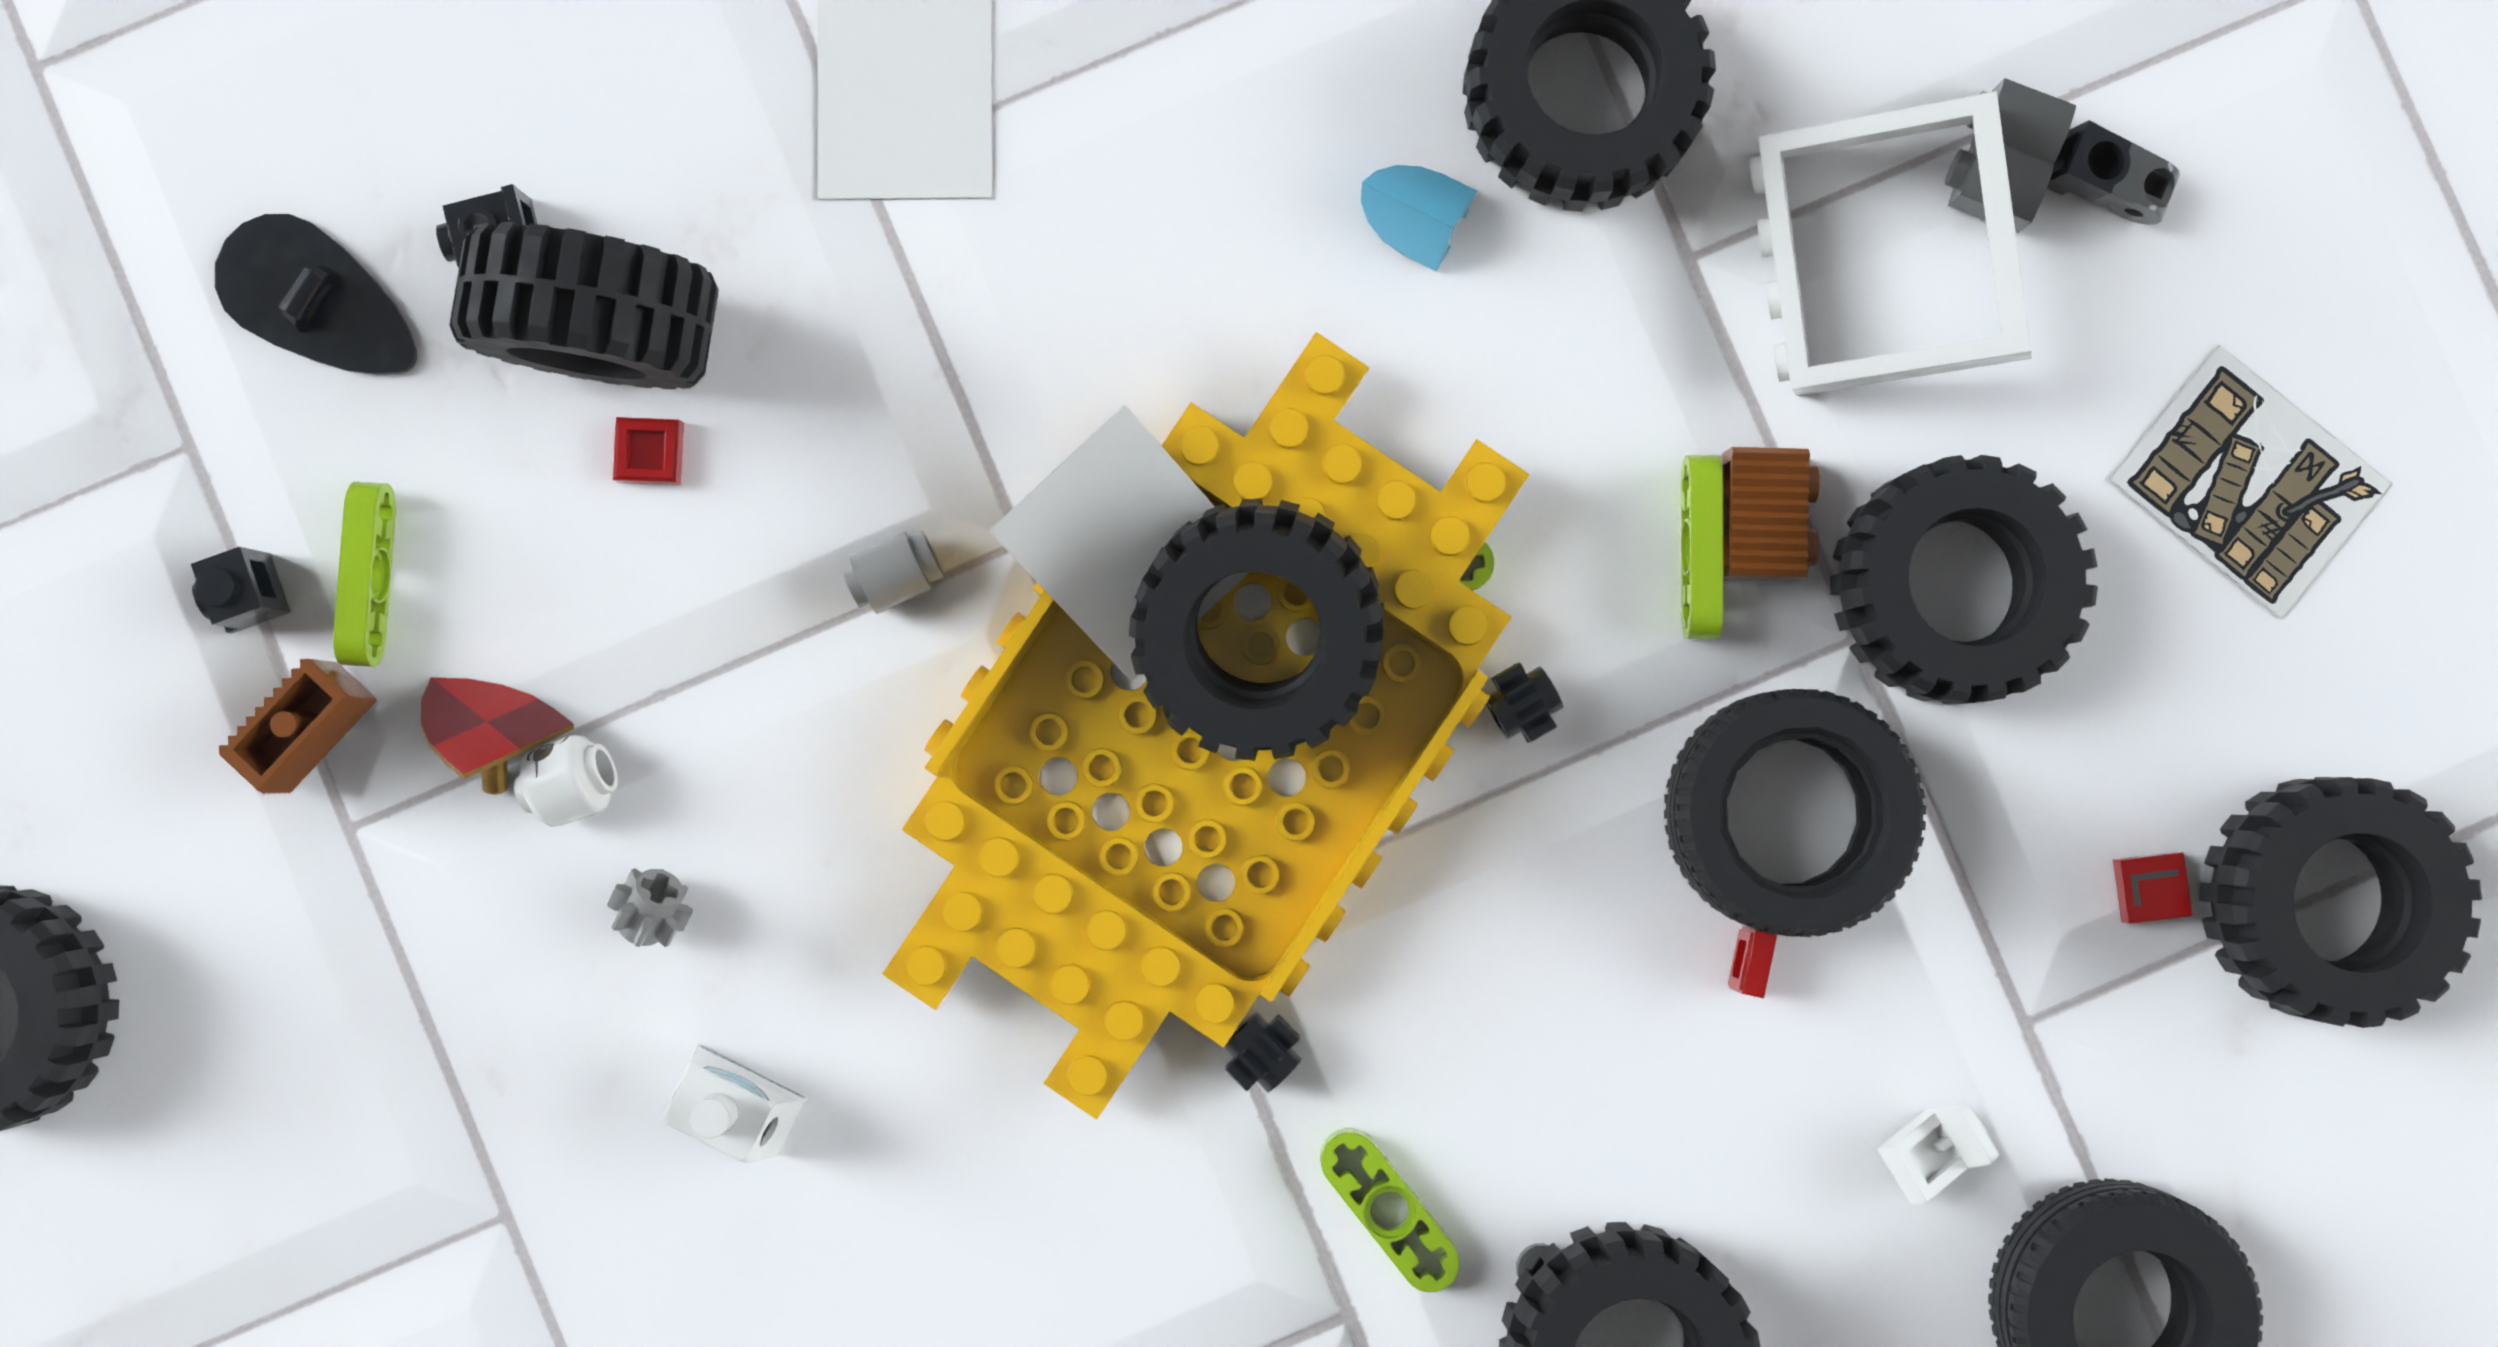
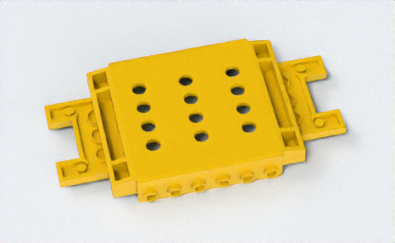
[882,332,1530,1120]

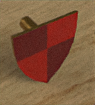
[421,677,574,795]

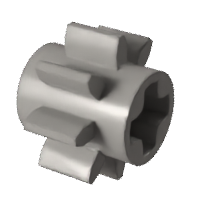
[607,868,694,947]

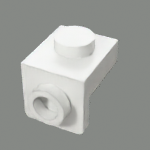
[1877,1102,1999,1205]

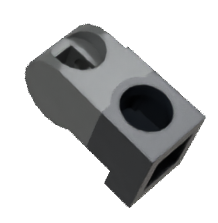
[2047,120,2180,225]

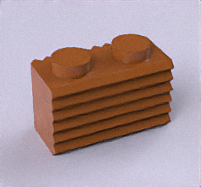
[1722,447,1820,581]
[219,659,377,794]

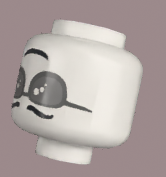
[514,735,618,827]

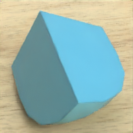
[1361,165,1477,272]

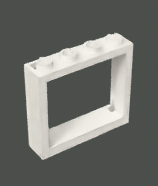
[1749,91,2032,396]

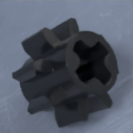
[1486,662,1564,743]
[1224,1012,1302,1093]

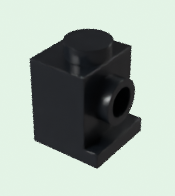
[436,184,537,268]
[191,546,291,634]

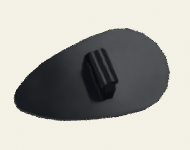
[214,214,417,375]

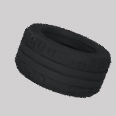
[1664,689,1926,937]

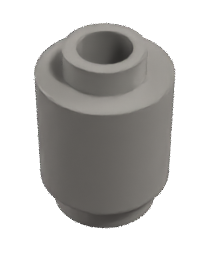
[844,531,944,614]

